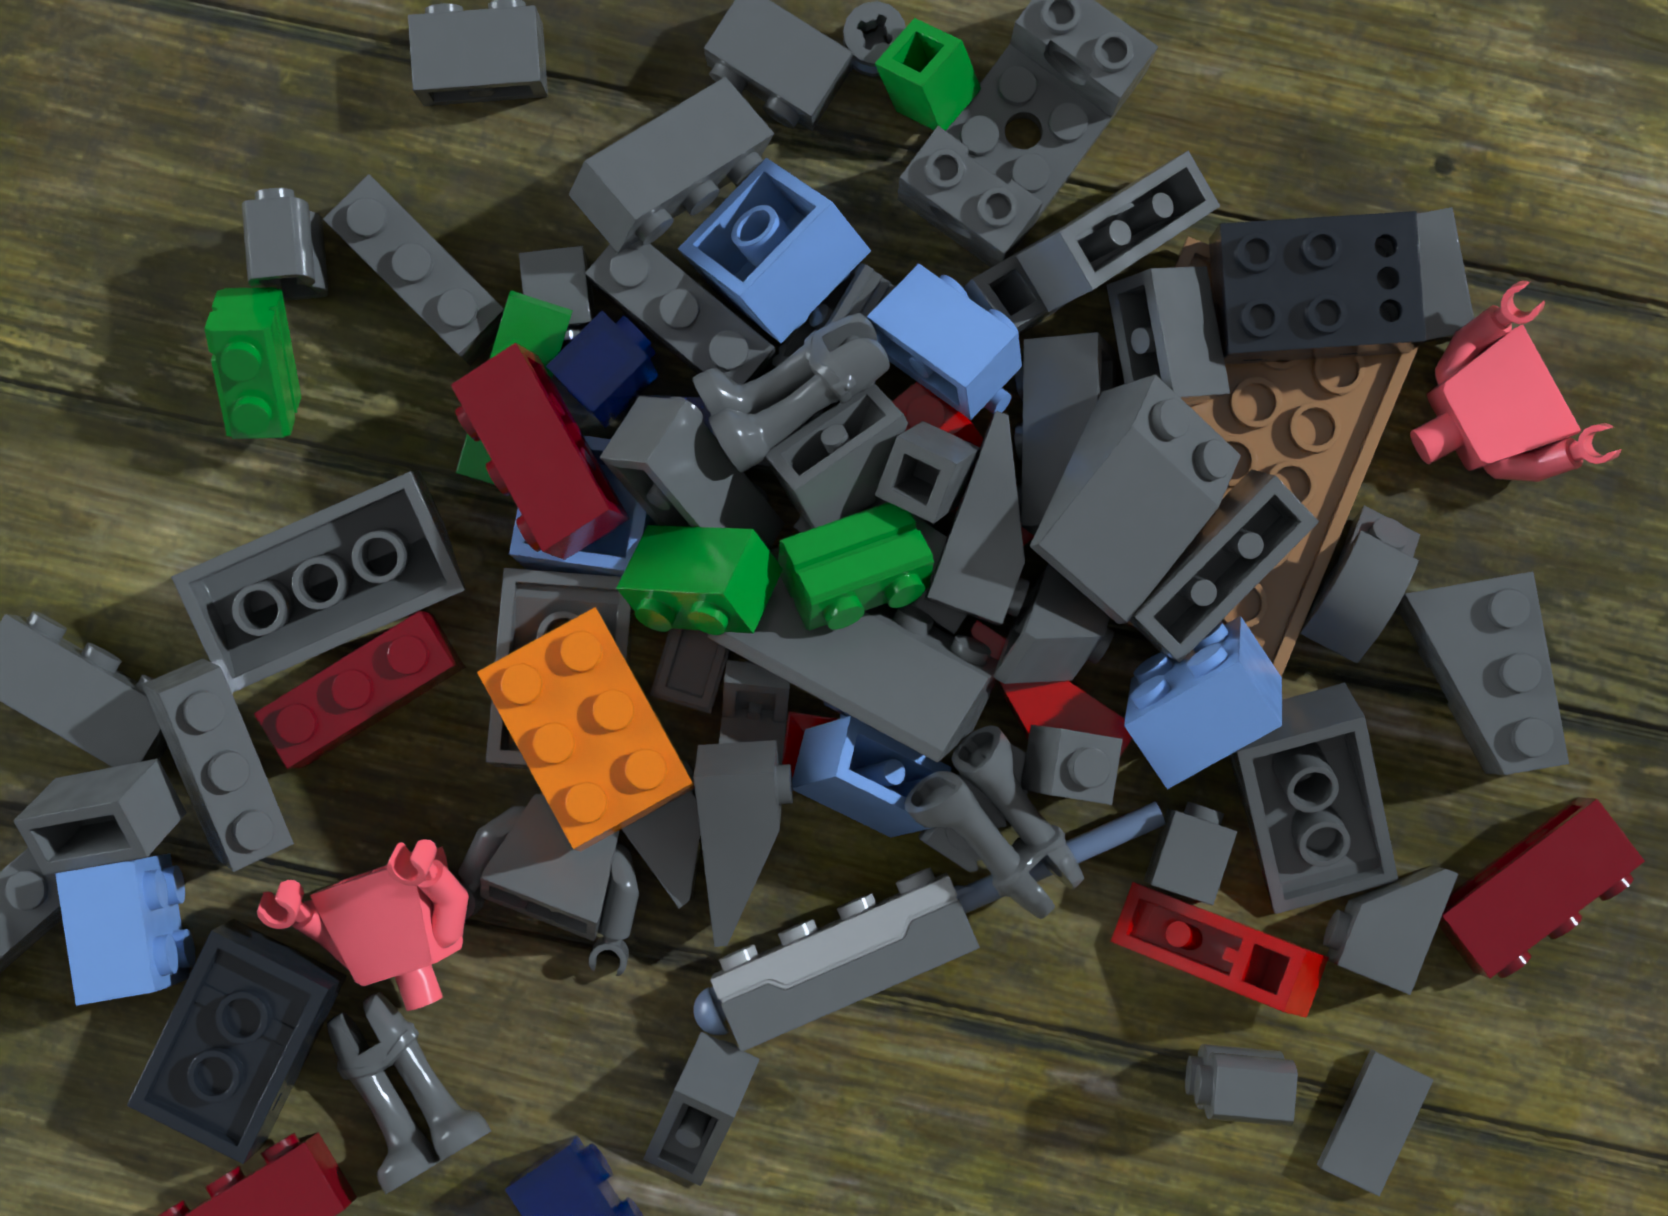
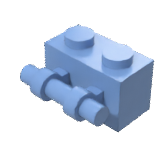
[867,264,1022,420]
[792,701,951,838]

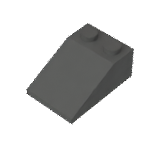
[1030,374,1241,624]
[486,568,633,770]
[1230,683,1399,914]

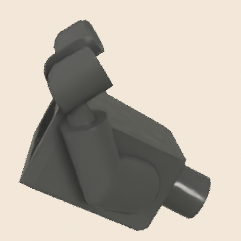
[458,794,639,976]

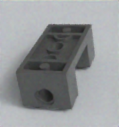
[897,0,1158,268]

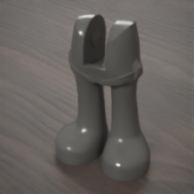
[693,313,890,472]
[905,725,1084,919]
[327,991,491,1195]

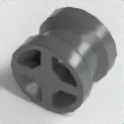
[843,1,906,77]

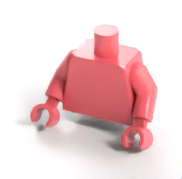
[1410,281,1621,482]
[257,839,469,1011]

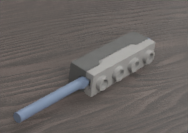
[694,801,1166,1052]

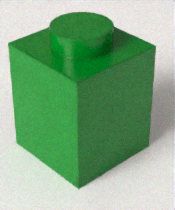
[875,18,981,131]

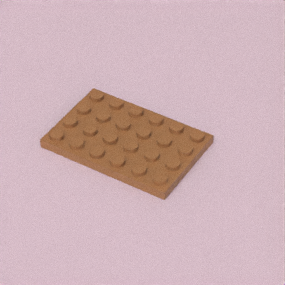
[1110,236,1419,677]

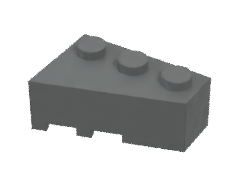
[1395,571,1569,775]

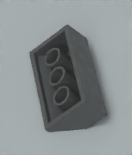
[171,470,466,693]
[707,547,999,763]

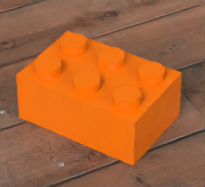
[477,607,695,852]

